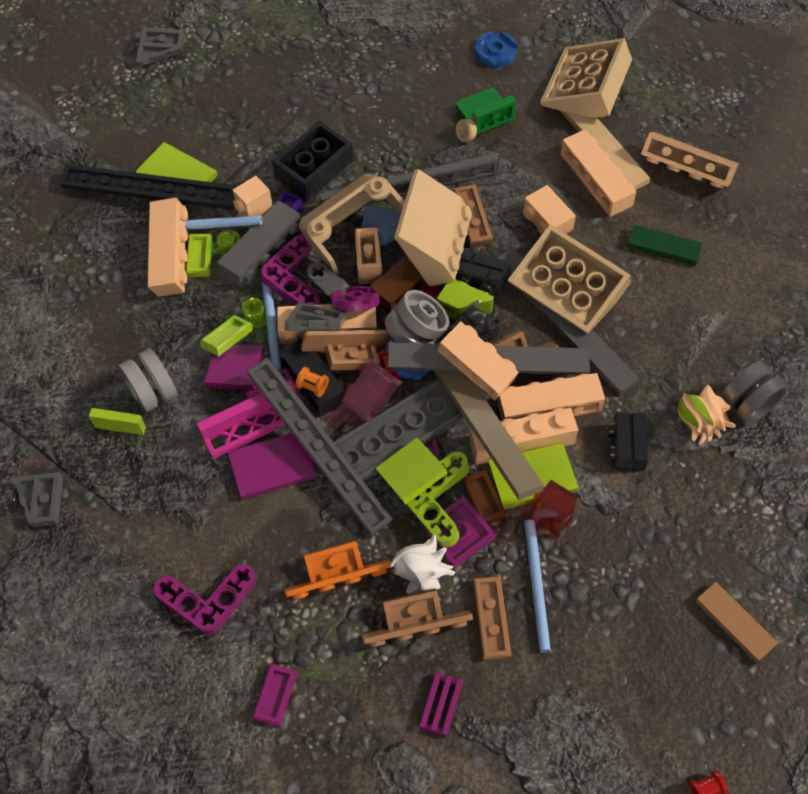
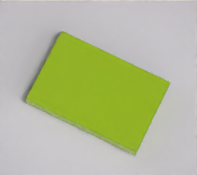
[135,142,218,206]
[488,443,579,510]

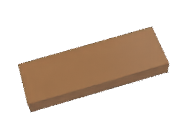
[453,184,493,248]
[473,576,512,661]
[695,582,778,663]

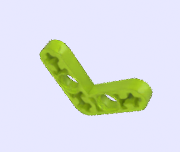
[406,452,470,547]

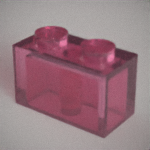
[342,360,402,421]

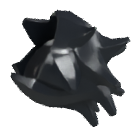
[446,300,500,343]

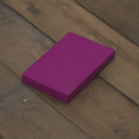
[228,433,317,500]

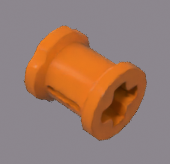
[296,367,329,398]

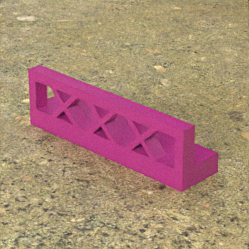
[197,380,297,459]

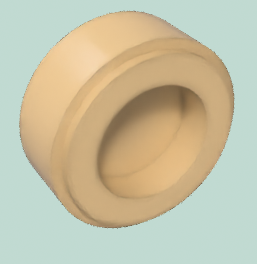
[456,119,477,142]

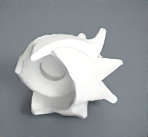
[390,534,455,595]

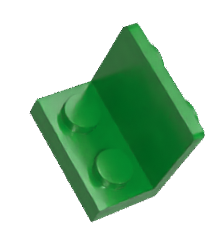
[456,87,516,135]

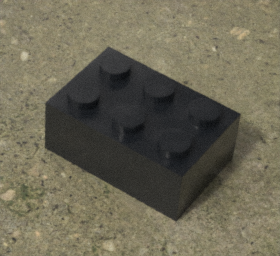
[272,120,354,202]

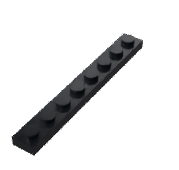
[59,164,237,210]

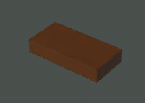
[462,470,507,525]

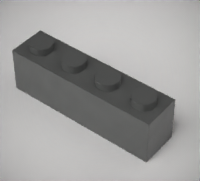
[217,200,301,289]

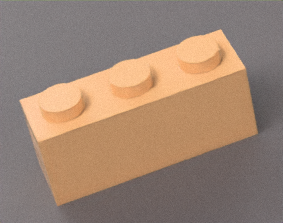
[437,321,519,401]

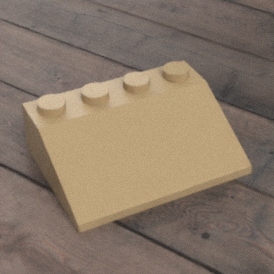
[540,38,632,118]
[394,169,472,287]
[508,224,631,334]

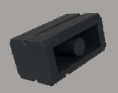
[455,250,511,295]
[608,412,648,471]

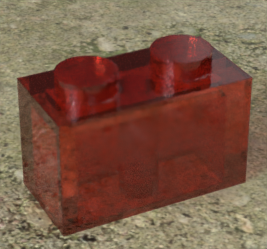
[531,480,578,538]

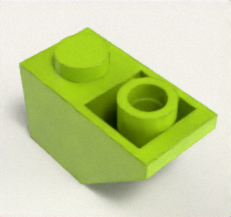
[437,279,494,321]

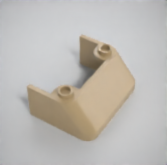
[299,174,405,276]

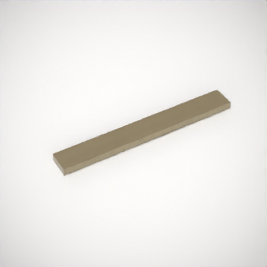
[434,371,544,500]

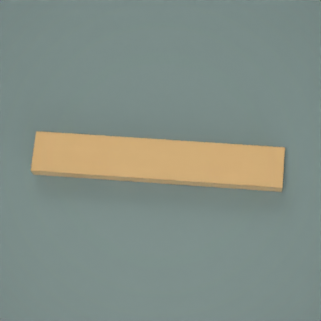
[560,111,650,190]

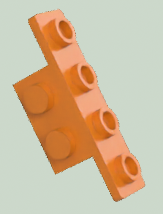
[284,540,391,600]

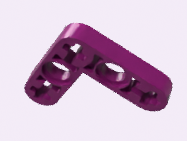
[261,235,320,306]
[154,564,257,635]

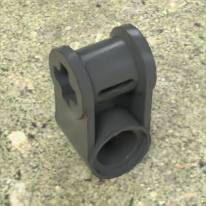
[307,262,349,304]

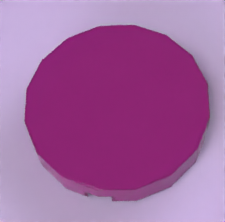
[331,286,380,312]

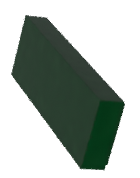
[627,225,703,266]

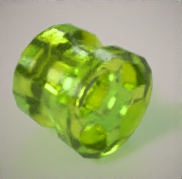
[217,230,240,257]

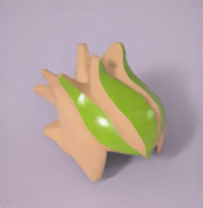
[678,385,735,446]

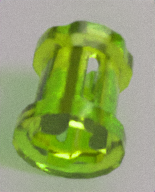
[242,298,266,329]

